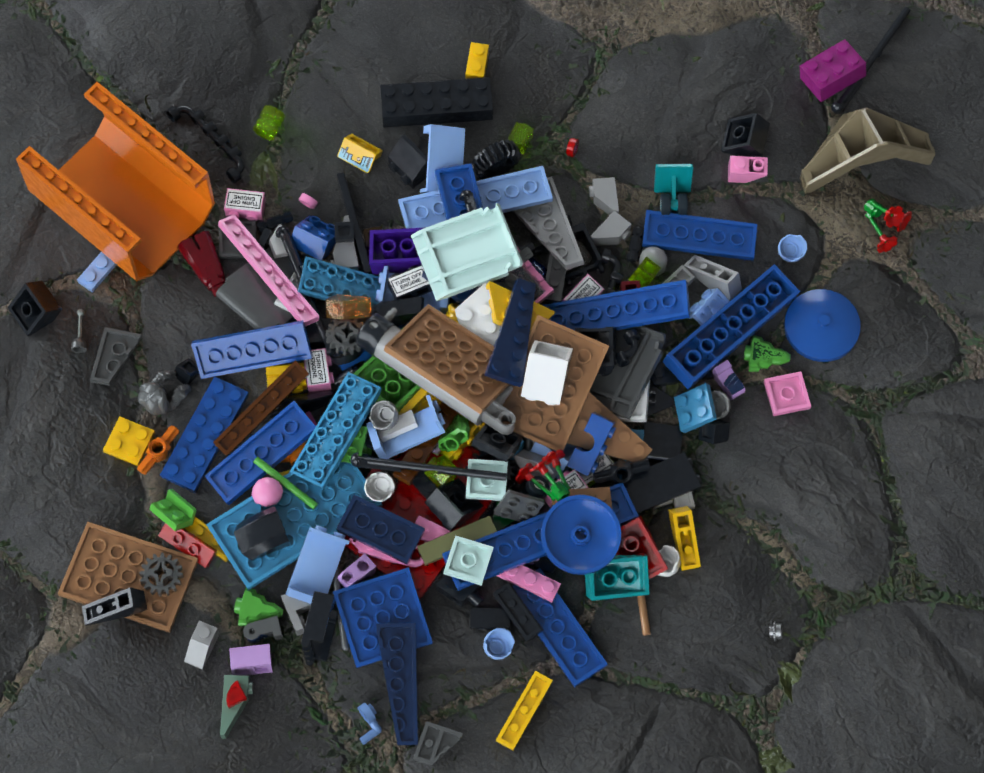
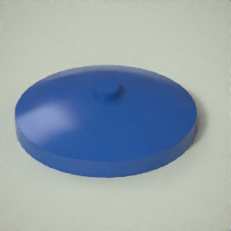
[784,289,861,362]
[541,495,621,575]

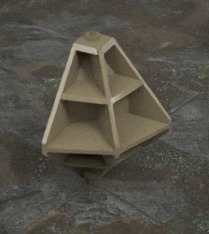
[800,108,935,194]

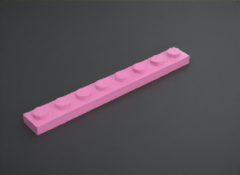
[218,214,319,327]
[415,516,561,602]

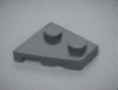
[413,721,463,767]

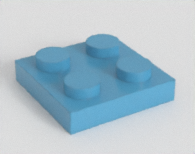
[674,383,717,433]

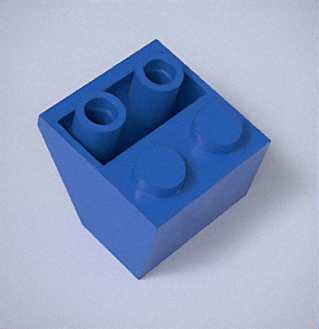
[291,215,336,261]

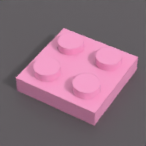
[764,371,811,417]

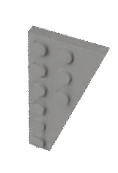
[513,177,584,270]

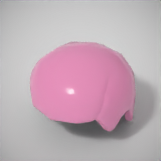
[252,477,283,507]

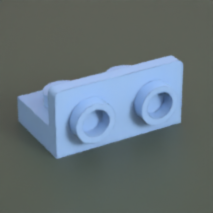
[689,288,730,325]

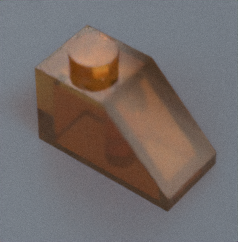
[326,294,371,320]

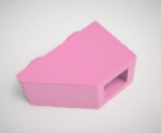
[728,156,768,183]

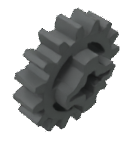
[326,316,364,355]
[139,553,184,597]

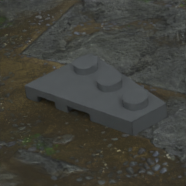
[90,327,143,386]

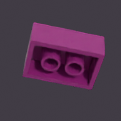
[800,39,866,102]

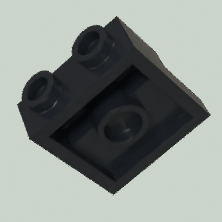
[471,424,523,462]

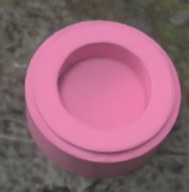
[299,193,318,209]

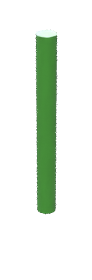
[253,457,318,510]

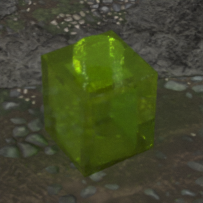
[508,122,533,155]
[628,257,661,287]
[424,455,457,487]

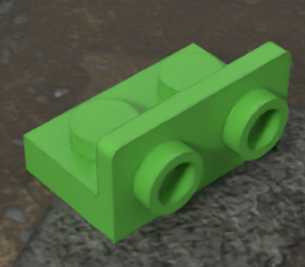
[150,489,196,531]

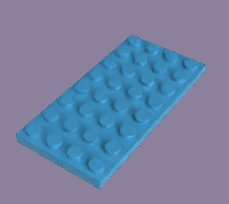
[206,462,382,590]

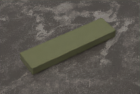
[417,516,497,566]

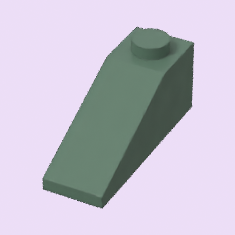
[220,675,253,739]

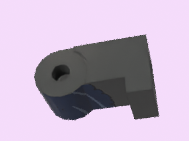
[243,616,283,644]

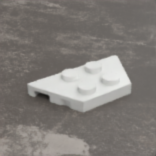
[455,283,500,346]

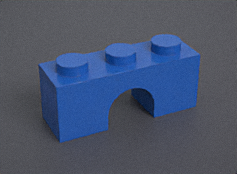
[567,412,616,476]

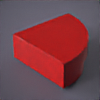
[226,680,247,709]

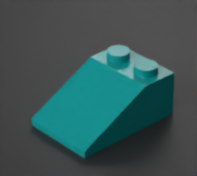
[585,555,649,601]

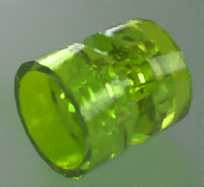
[253,105,286,140]

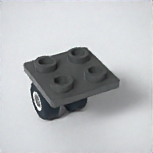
[494,476,550,522]

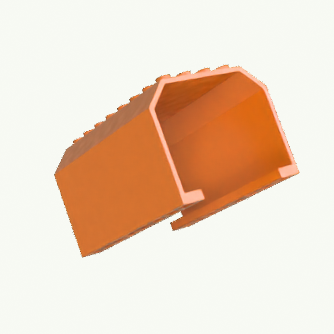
[16,82,215,281]

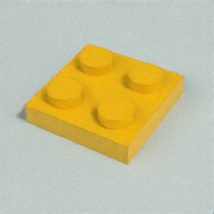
[103,416,155,466]

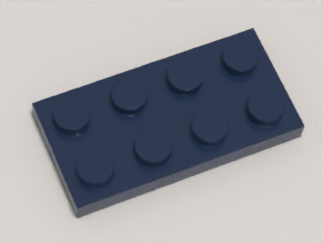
[336,495,425,565]

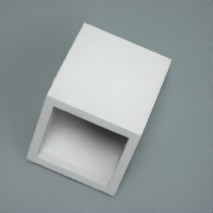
[521,340,573,405]

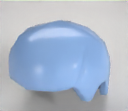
[778,234,807,262]
[483,628,515,660]

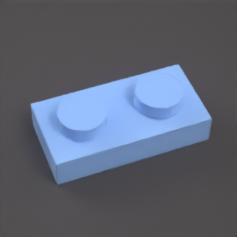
[77,252,116,293]

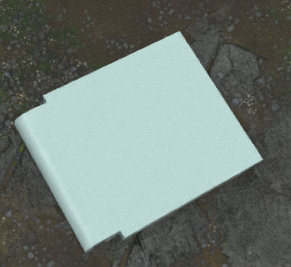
[411,203,523,302]

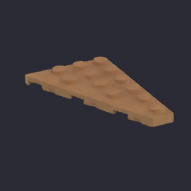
[567,392,653,462]

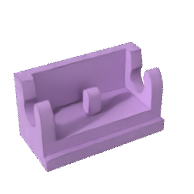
[229,644,273,676]

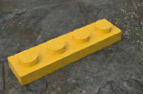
[496,671,553,751]

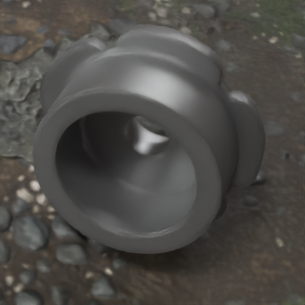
[769,621,783,641]

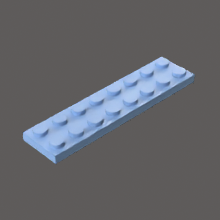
[398,166,553,228]

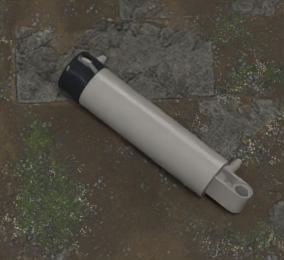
[356,308,516,435]

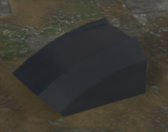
[575,327,616,374]
[234,506,290,560]

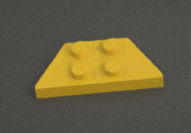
[486,281,555,331]

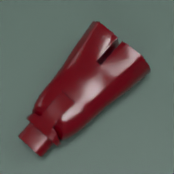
[177,231,225,297]

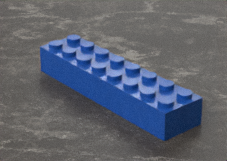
[662,264,800,390]

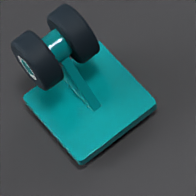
[654,164,693,215]

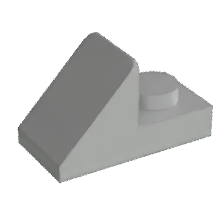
[281,594,311,636]

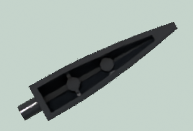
[270,391,336,418]

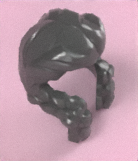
[138,370,191,415]

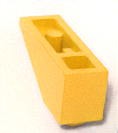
[668,506,701,571]

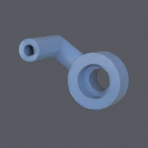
[357,703,382,745]

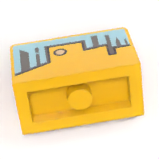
[337,134,383,173]

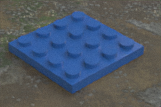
[333,567,433,668]

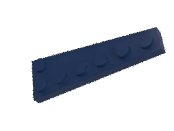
[484,278,536,387]
[376,623,418,746]

